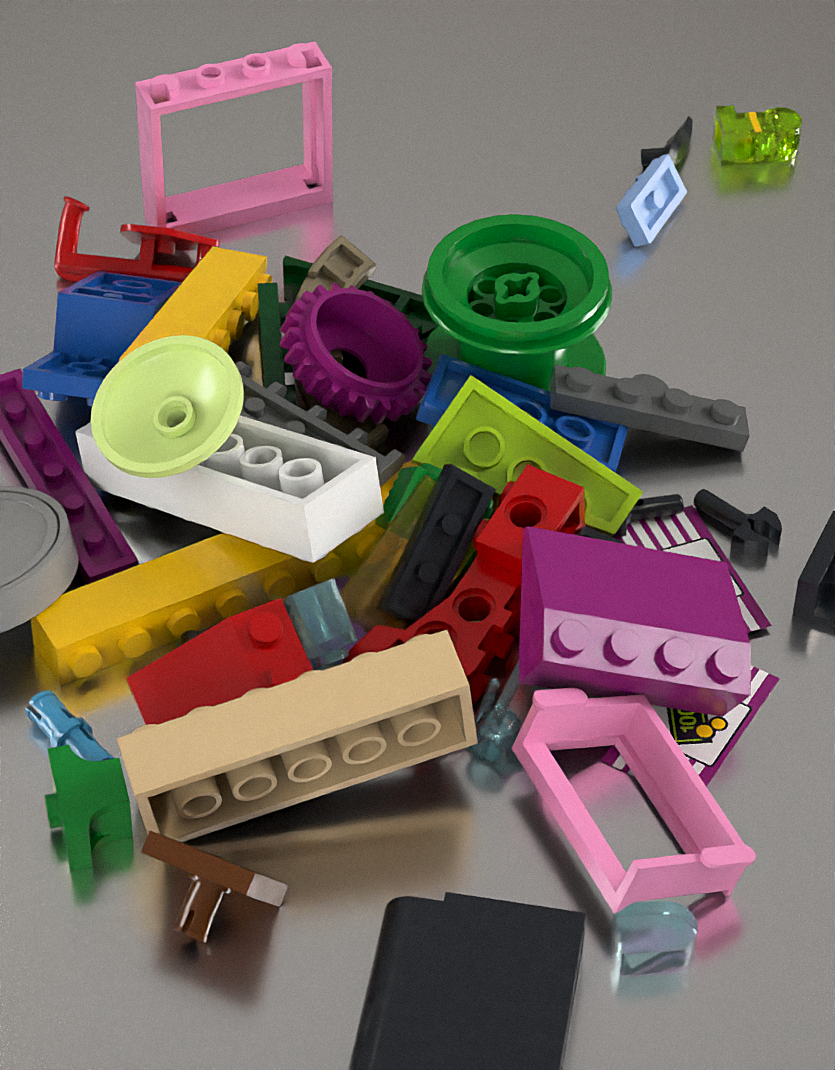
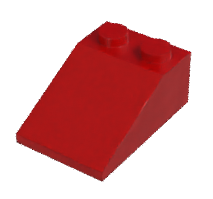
[126,598,313,725]

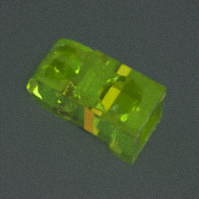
[712,105,802,166]

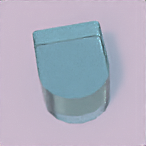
[612,901,698,975]

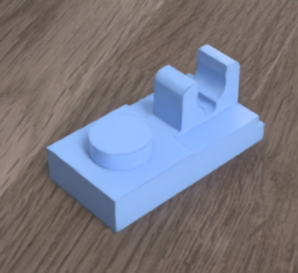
[615,154,687,246]

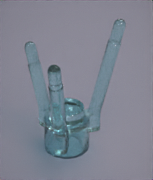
[468,660,521,765]

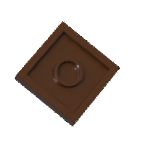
[141,830,288,942]

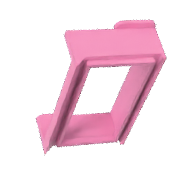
[511,688,756,915]

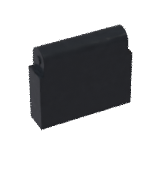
[348,892,587,1070]

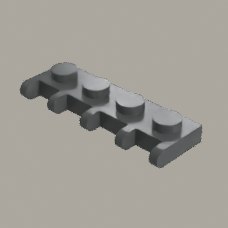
[235,361,405,487]

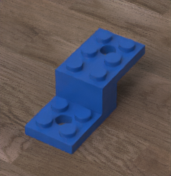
[22,271,182,406]

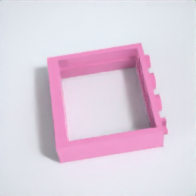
[135,41,333,235]

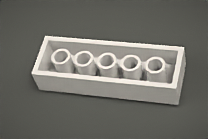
[75,416,384,563]

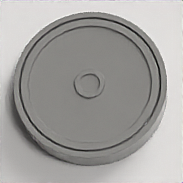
[0,486,79,633]

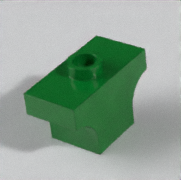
[44,745,133,872]

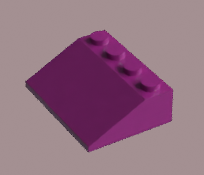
[519,526,751,717]

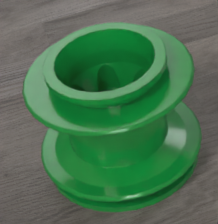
[422,214,613,392]

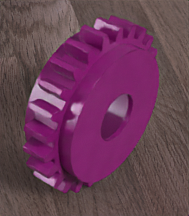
[280,283,432,424]

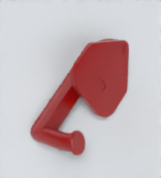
[54,196,220,282]

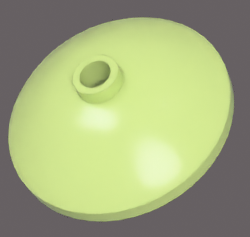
[91,335,244,478]

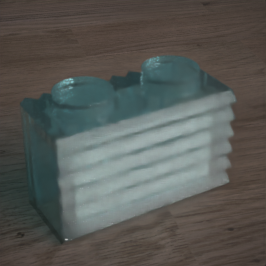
[282,578,358,669]

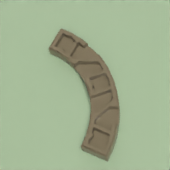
[293,235,390,450]

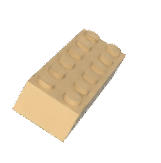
[116,630,478,842]

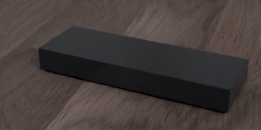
[376,464,496,626]

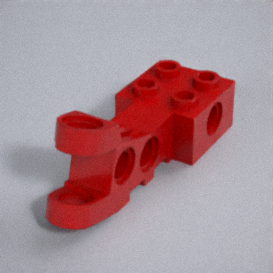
[342,464,585,705]

